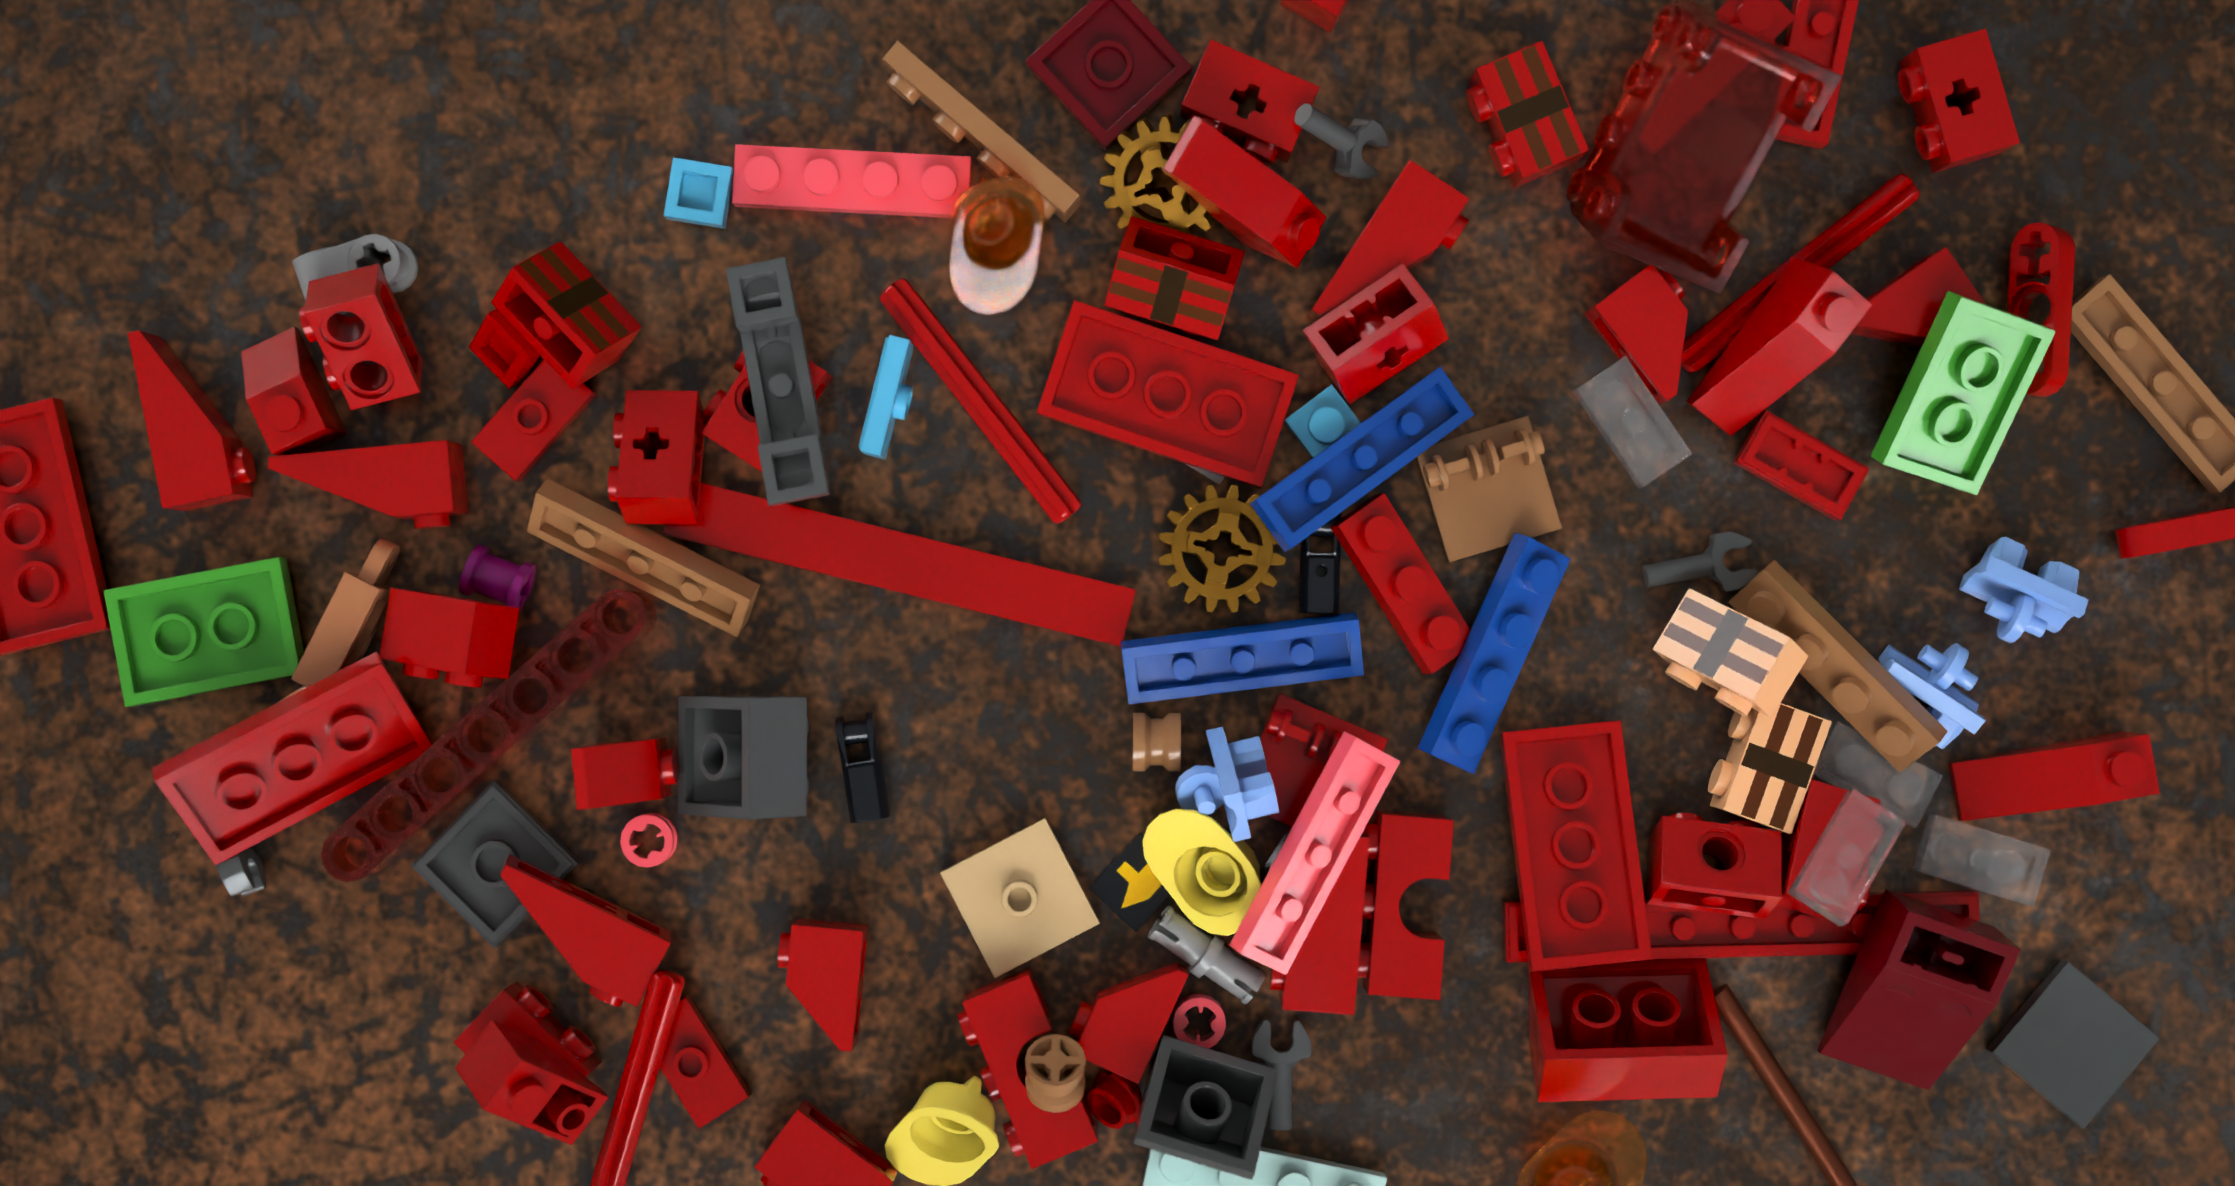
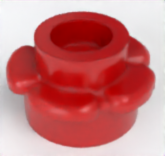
[1087,1073,1142,1129]

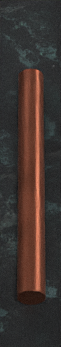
[1713,984,1857,1186]

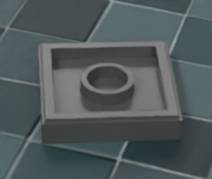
[410,779,582,948]
[1986,959,2160,1129]

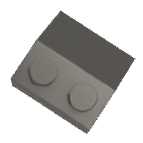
[678,696,809,820]
[1133,1035,1278,1180]

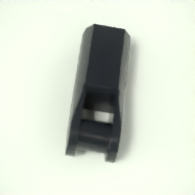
[1299,513,1341,614]
[835,712,890,823]

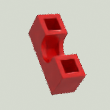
[1358,810,1454,1000]
[957,967,1099,1170]

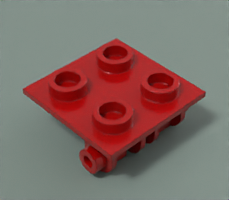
[1260,693,1388,827]

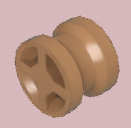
[1133,713,1181,771]
[1025,1034,1086,1113]

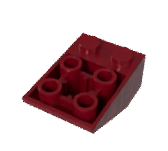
[1817,889,2021,1090]

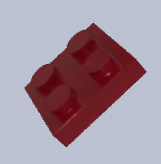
[1025,0,1192,152]

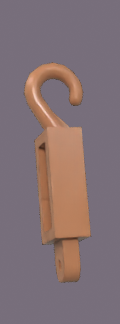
[277,538,400,703]

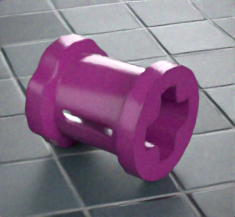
[459,544,537,612]

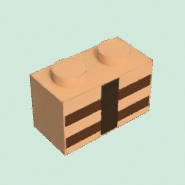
[1653,588,1808,718]
[1708,703,1832,834]

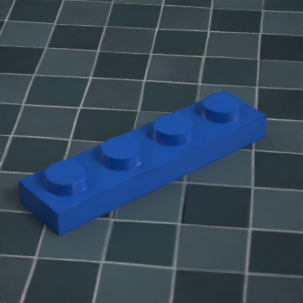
[1250,366,1475,552]
[1417,533,1570,774]
[1121,612,1364,705]

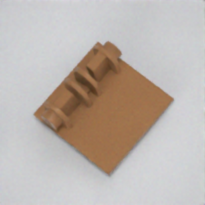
[1417,416,1562,562]

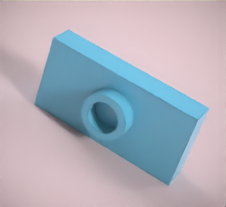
[858,335,914,460]

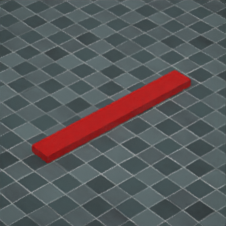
[662,483,1136,647]
[1502,890,1980,963]

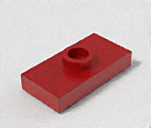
[471,360,597,482]
[1733,410,1870,521]
[660,994,752,1129]

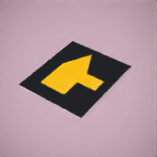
[1089,832,1170,932]

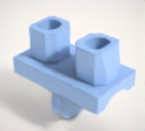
[1959,537,2089,643]
[1878,643,1986,749]
[1175,726,1279,842]

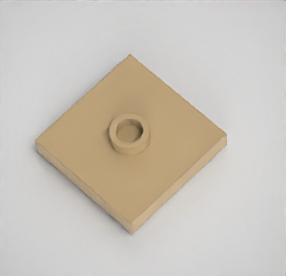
[940,817,1100,978]

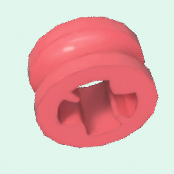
[620,812,679,868]
[1172,993,1226,1049]

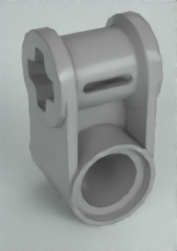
[292,234,419,315]

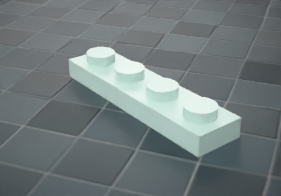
[1142,1146,1387,1186]

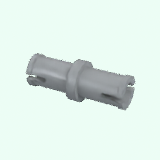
[1148,906,1266,1005]

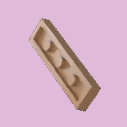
[882,41,1081,223]
[2071,274,2235,494]
[527,478,760,637]
[1728,560,1948,773]

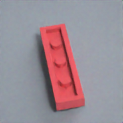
[732,144,972,219]
[1229,731,1400,975]

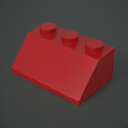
[1527,958,1728,1102]

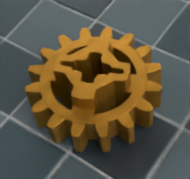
[1100,114,1213,235]
[1158,485,1286,613]

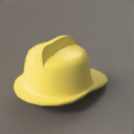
[1142,809,1262,936]
[885,1076,1000,1186]

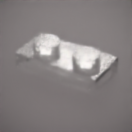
[1572,356,1692,488]
[1812,720,1943,828]
[1788,789,1906,927]
[1912,813,2051,907]

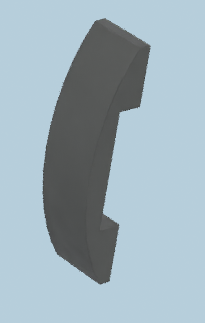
[726,257,830,506]

